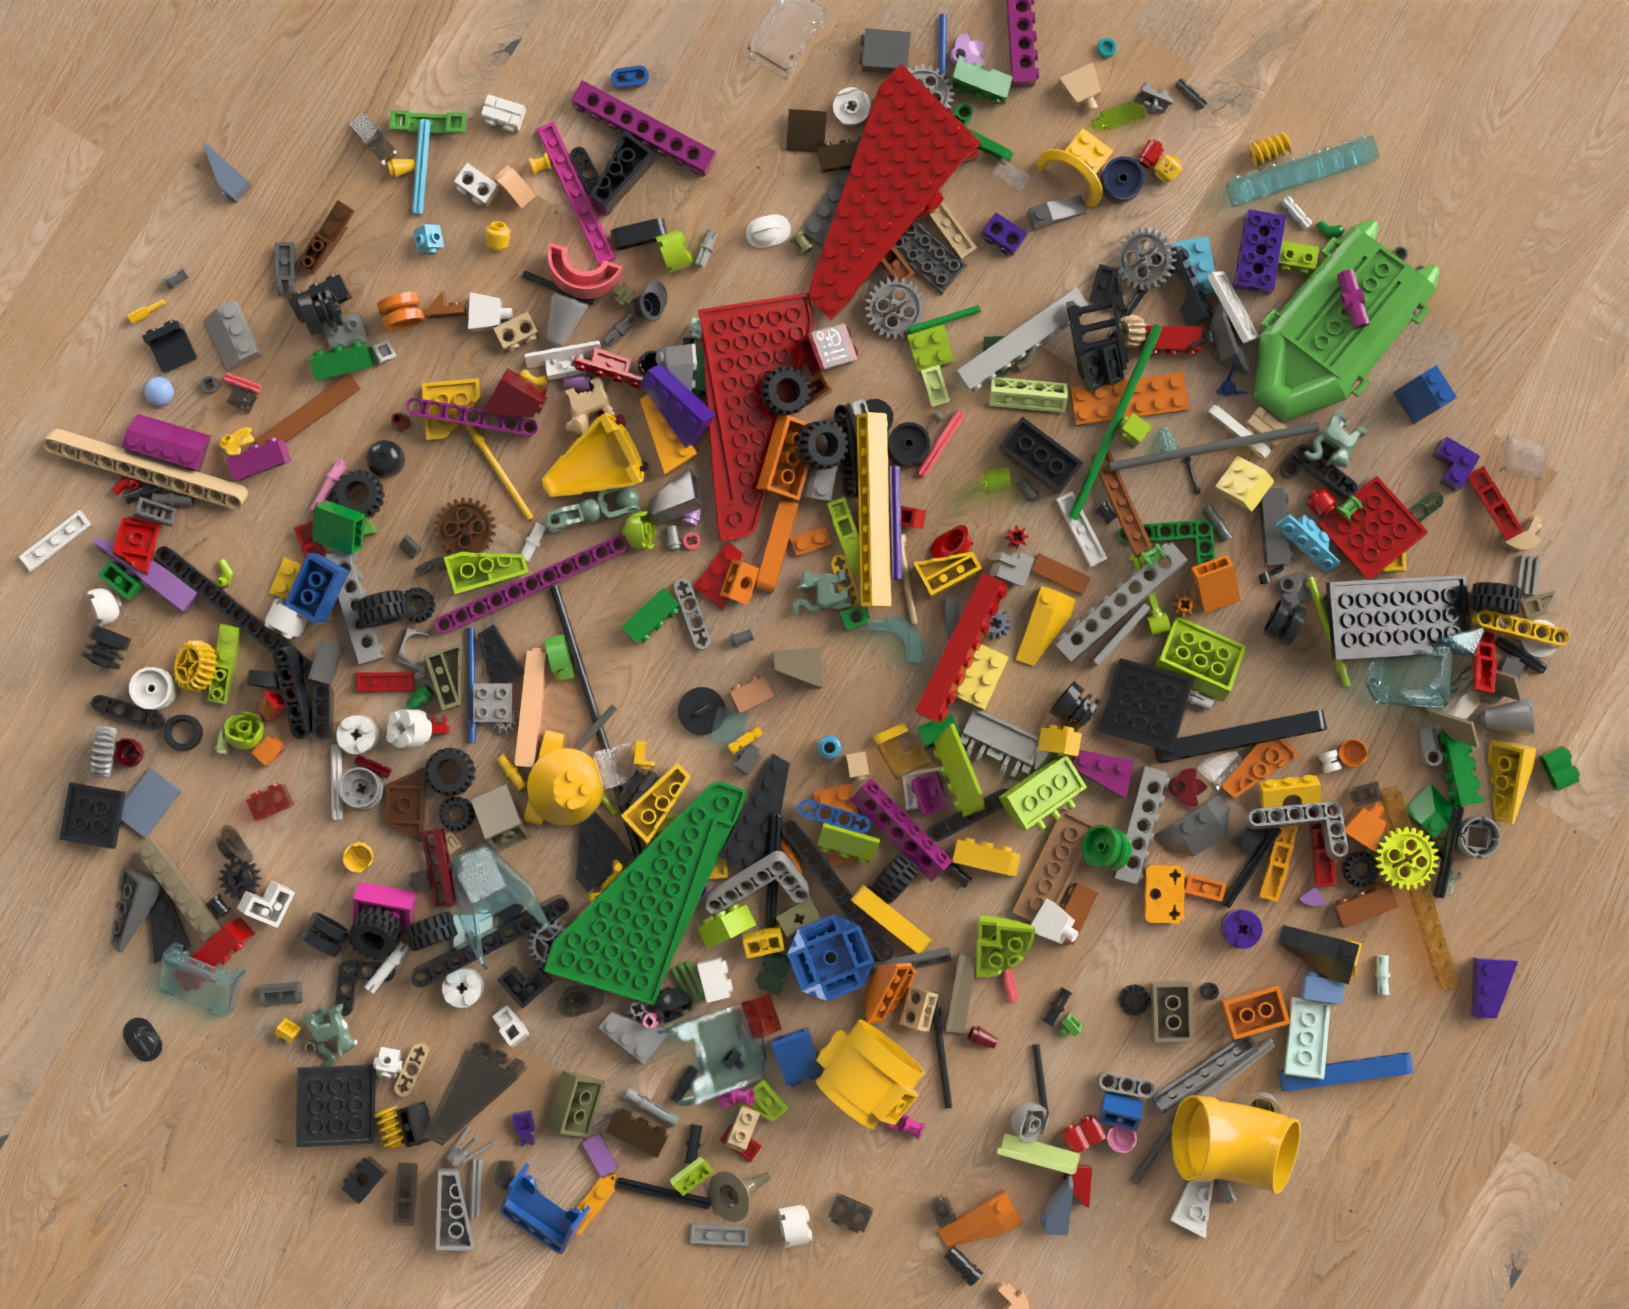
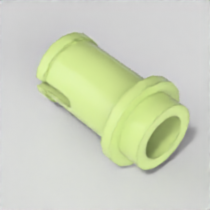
[214,730,230,755]

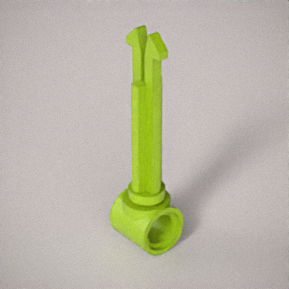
[1129,553,1171,636]

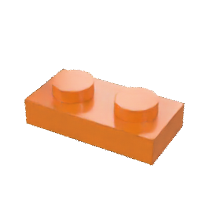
[790,526,832,557]
[1185,873,1227,902]

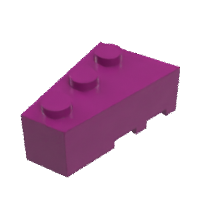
[1072,750,1134,799]

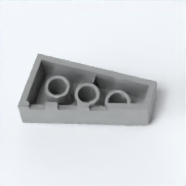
[436,1168,475,1250]

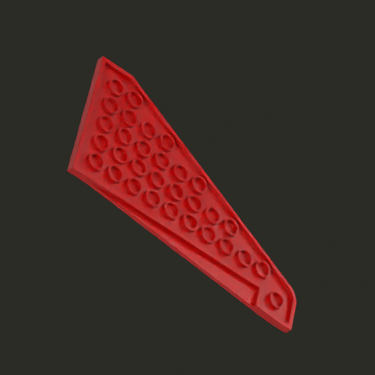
[809,64,981,321]
[698,292,814,541]

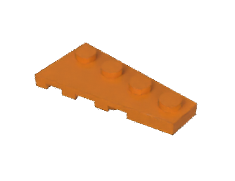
[1219,739,1300,799]

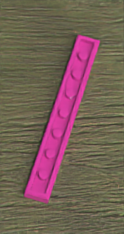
[537,121,616,267]

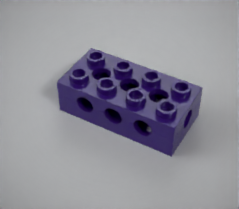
[1233,209,1286,295]

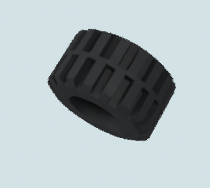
[759,367,811,416]
[795,420,848,469]
[333,470,385,518]
[1470,582,1522,615]
[356,590,409,627]
[424,748,476,796]
[870,853,920,904]
[348,907,402,960]
[404,911,458,951]

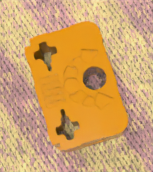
[1143,864,1185,924]

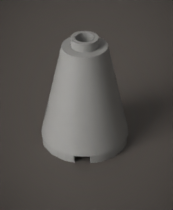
[547,292,588,347]
[1481,698,1535,736]

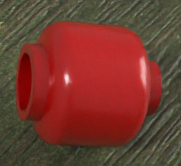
[1307,489,1336,517]

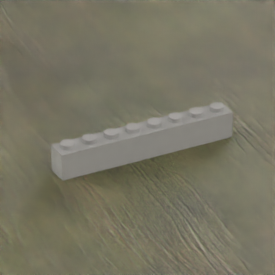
[952,287,1088,393]

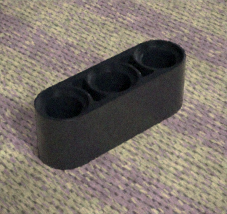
[611,218,668,250]
[312,683,334,739]

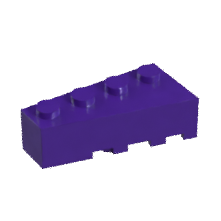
[640,364,716,448]

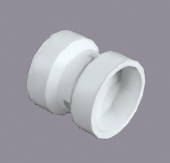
[1318,749,1342,774]

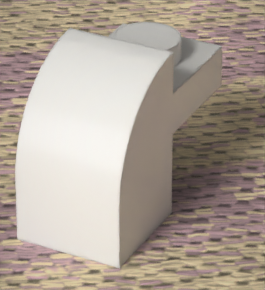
[492,1005,529,1047]

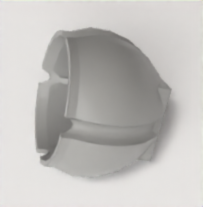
[1457,815,1501,859]

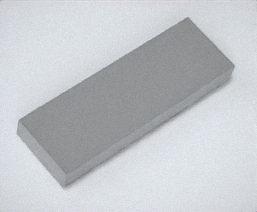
[690,1223,749,1246]

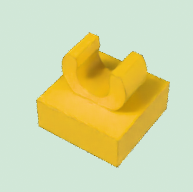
[274,1018,301,1045]

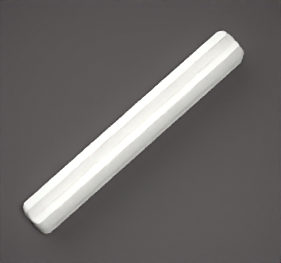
[330,744,343,820]

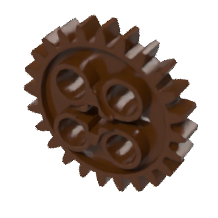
[434,497,497,555]

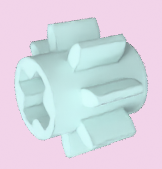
[689,317,702,340]

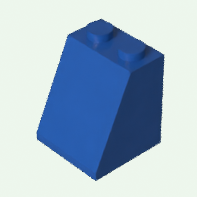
[1393,365,1457,424]
[771,1027,823,1087]

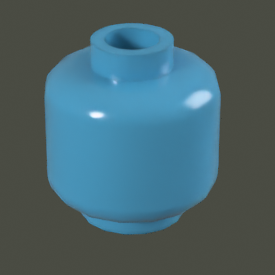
[817,735,842,760]

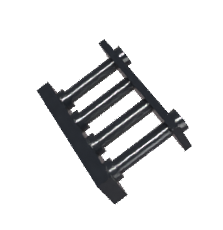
[1066,292,1129,380]

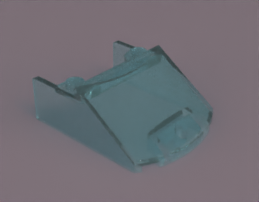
[657,1003,766,1106]

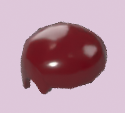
[114,738,144,768]

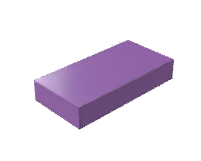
[582,1133,618,1177]

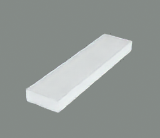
[1055,491,1108,568]
[19,510,93,572]

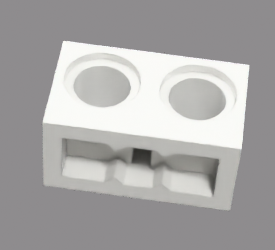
[454,163,500,207]

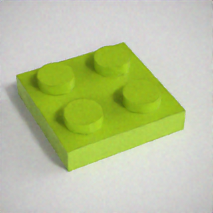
[907,324,954,372]

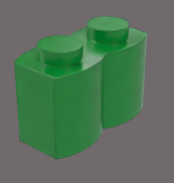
[1539,746,1580,791]

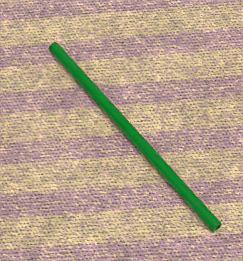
[1068,324,1163,521]

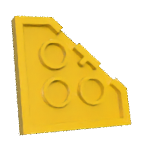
[422,378,481,441]

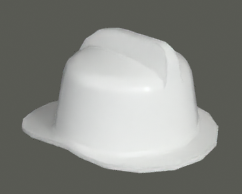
[746,214,791,248]

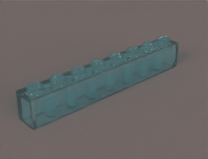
[1225,134,1380,208]

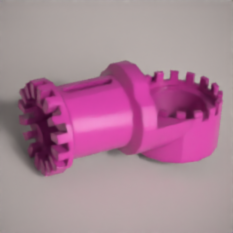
[717,1087,755,1107]
[887,1114,925,1140]

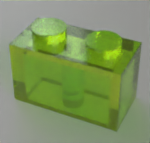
[980,467,1012,494]

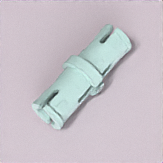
[1375,955,1391,995]

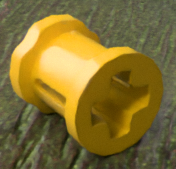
[529,153,552,175]

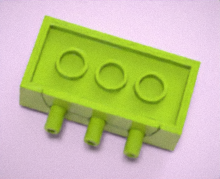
[998,755,1087,831]

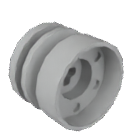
[338,767,384,810]

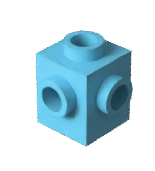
[413,225,444,255]

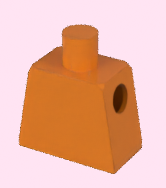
[1345,802,1386,851]

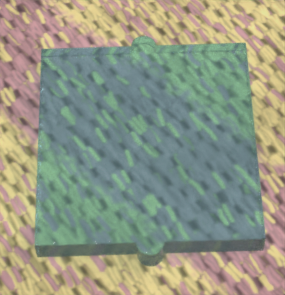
[710,706,748,744]

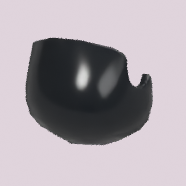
[638,350,658,377]

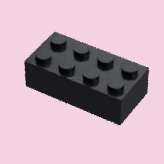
[998,417,1084,496]

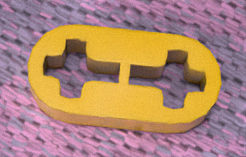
[872,722,909,745]

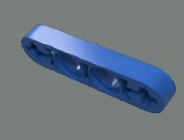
[798,800,871,833]

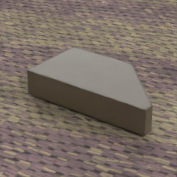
[1520,591,1555,619]

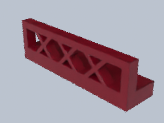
[421,827,458,907]

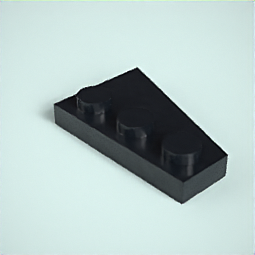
[150,895,191,963]

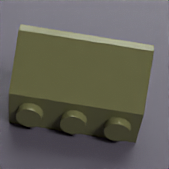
[546,1070,605,1137]

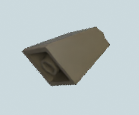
[770,647,822,688]
[471,784,531,853]

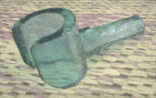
[1447,870,1462,896]

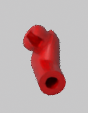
[111,477,140,495]

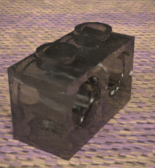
[828,1192,873,1233]

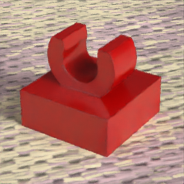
[431,716,451,734]

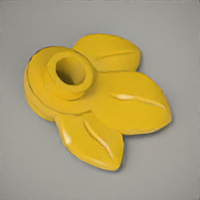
[219,427,254,456]

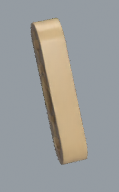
[394,1042,429,1097]

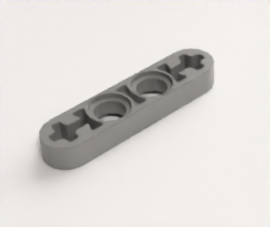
[674,578,711,650]

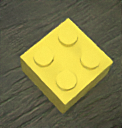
[1215,456,1274,512]

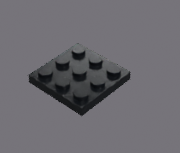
[59,782,126,849]

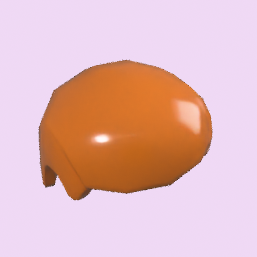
[1338,739,1368,768]

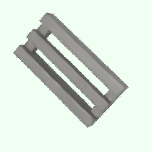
[1516,555,1541,595]

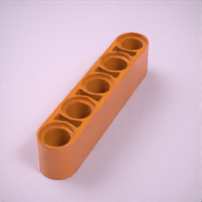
[755,498,799,593]

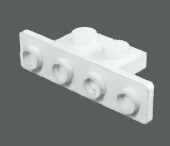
[524,341,602,380]

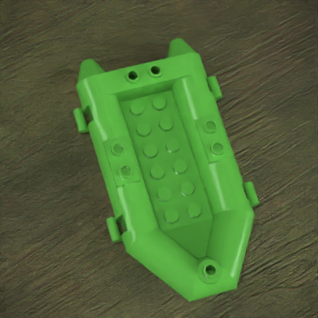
[1253,219,1440,422]

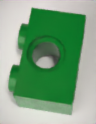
[98,561,146,601]

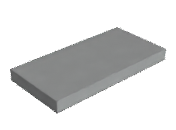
[1089,603,1150,667]

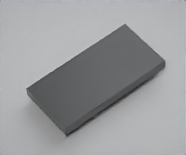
[894,221,967,294]

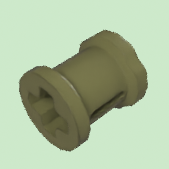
[790,231,814,256]

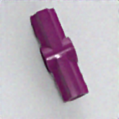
[1337,269,1369,330]

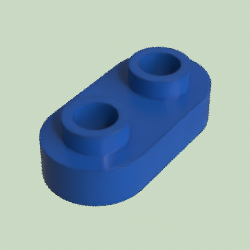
[611,66,649,89]

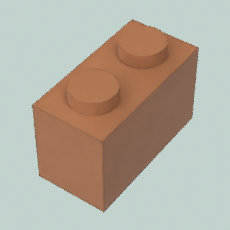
[728,675,774,715]

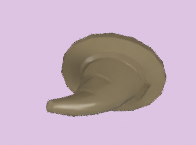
[709,1170,771,1222]

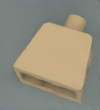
[1058,62,1101,113]

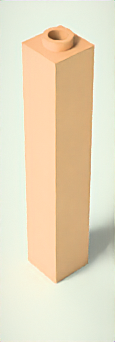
[514,648,548,767]

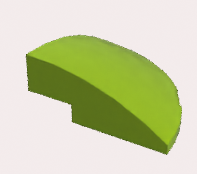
[976,915,1036,977]

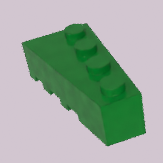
[1438,729,1484,806]

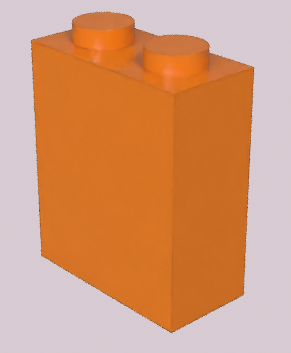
[1191,555,1241,613]

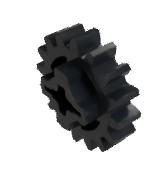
[218,858,262,900]

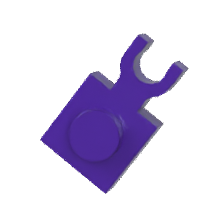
[512,1111,535,1147]

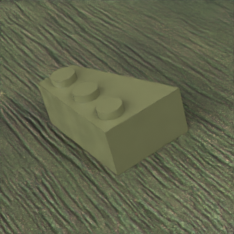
[424,644,461,712]

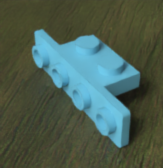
[1276,515,1340,573]

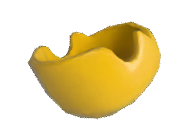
[342,842,374,873]

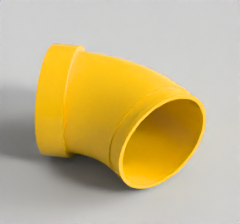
[1171,1095,1301,1194]

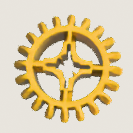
[172,640,218,692]

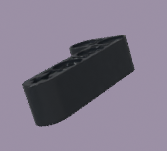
[1280,444,1358,498]

